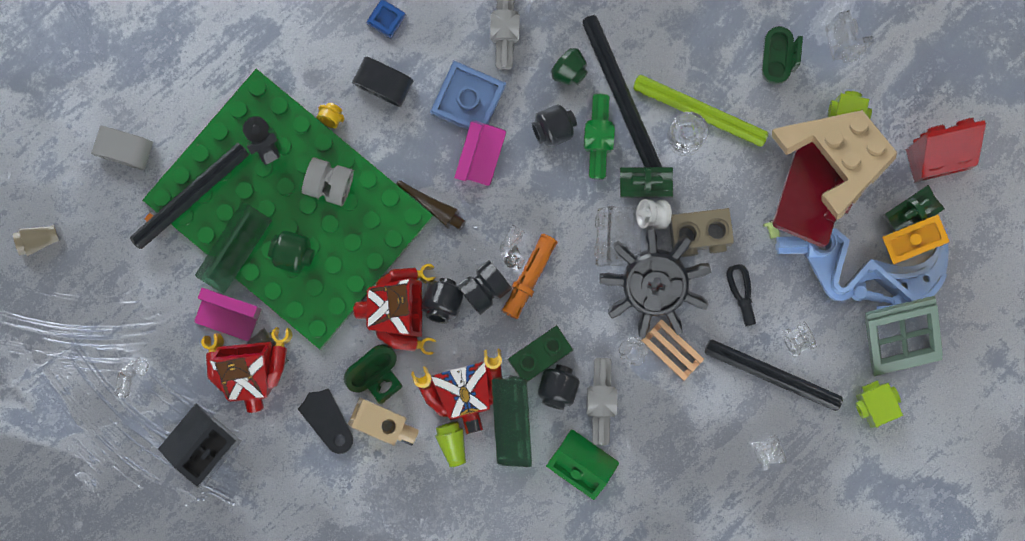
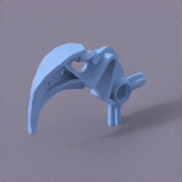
[775,228,949,309]

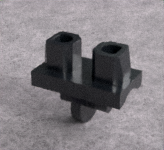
[243,116,280,165]

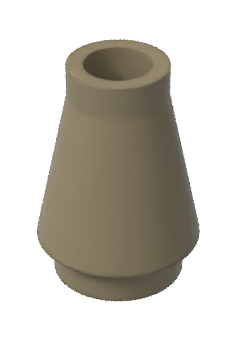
[12,225,59,257]

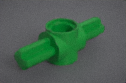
[584,94,615,180]

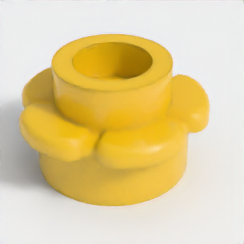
[316,102,345,128]

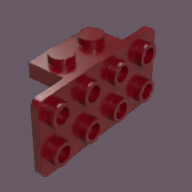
[772,142,853,247]

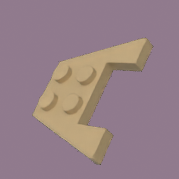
[772,110,897,220]

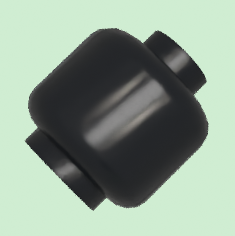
[532,105,577,147]
[422,278,463,324]
[537,364,580,410]

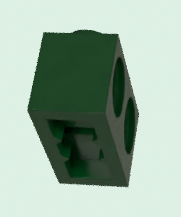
[508,325,574,384]

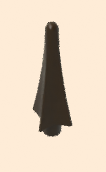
[397,180,466,230]

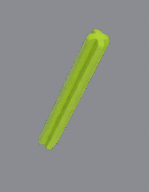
[633,75,769,147]

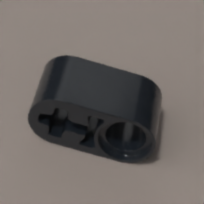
[352,56,414,107]

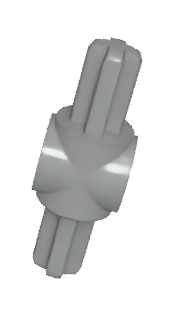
[490,0,520,70]
[586,358,617,445]

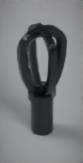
[726,264,756,326]

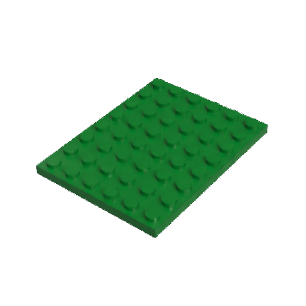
[142,68,434,350]

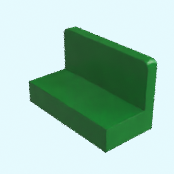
[546,430,619,500]

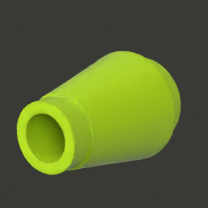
[435,421,466,467]

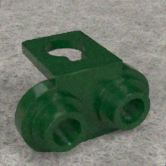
[761,26,803,85]
[344,344,403,404]

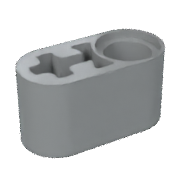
[91,126,153,170]

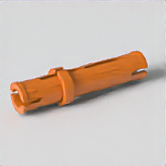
[501,233,558,320]

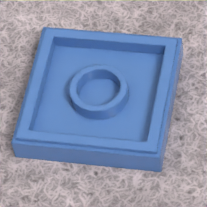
[430,60,506,130]

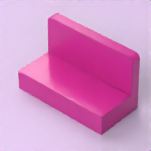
[454,120,506,186]
[195,288,261,341]

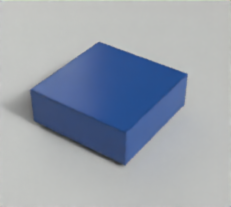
[366,0,406,39]

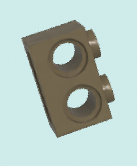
[669,208,734,257]

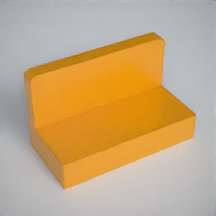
[882,215,950,265]

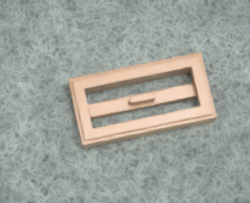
[641,319,704,381]

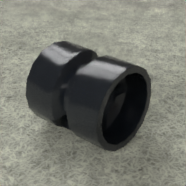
[457,260,512,315]

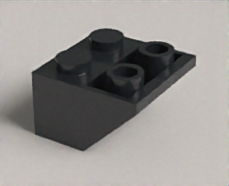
[158,403,242,487]

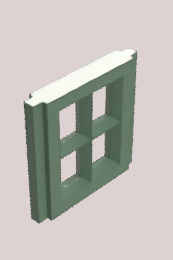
[865,296,943,376]

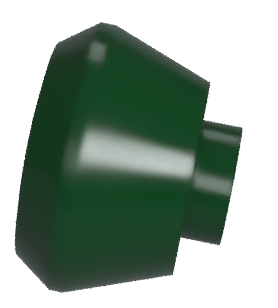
[551,48,588,86]

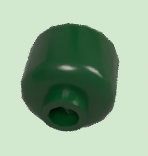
[268,231,315,273]

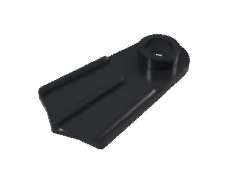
[298,389,353,454]

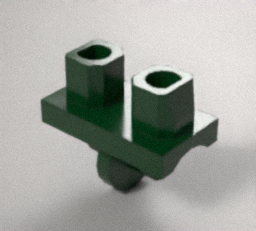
[620,167,673,198]
[883,185,945,232]

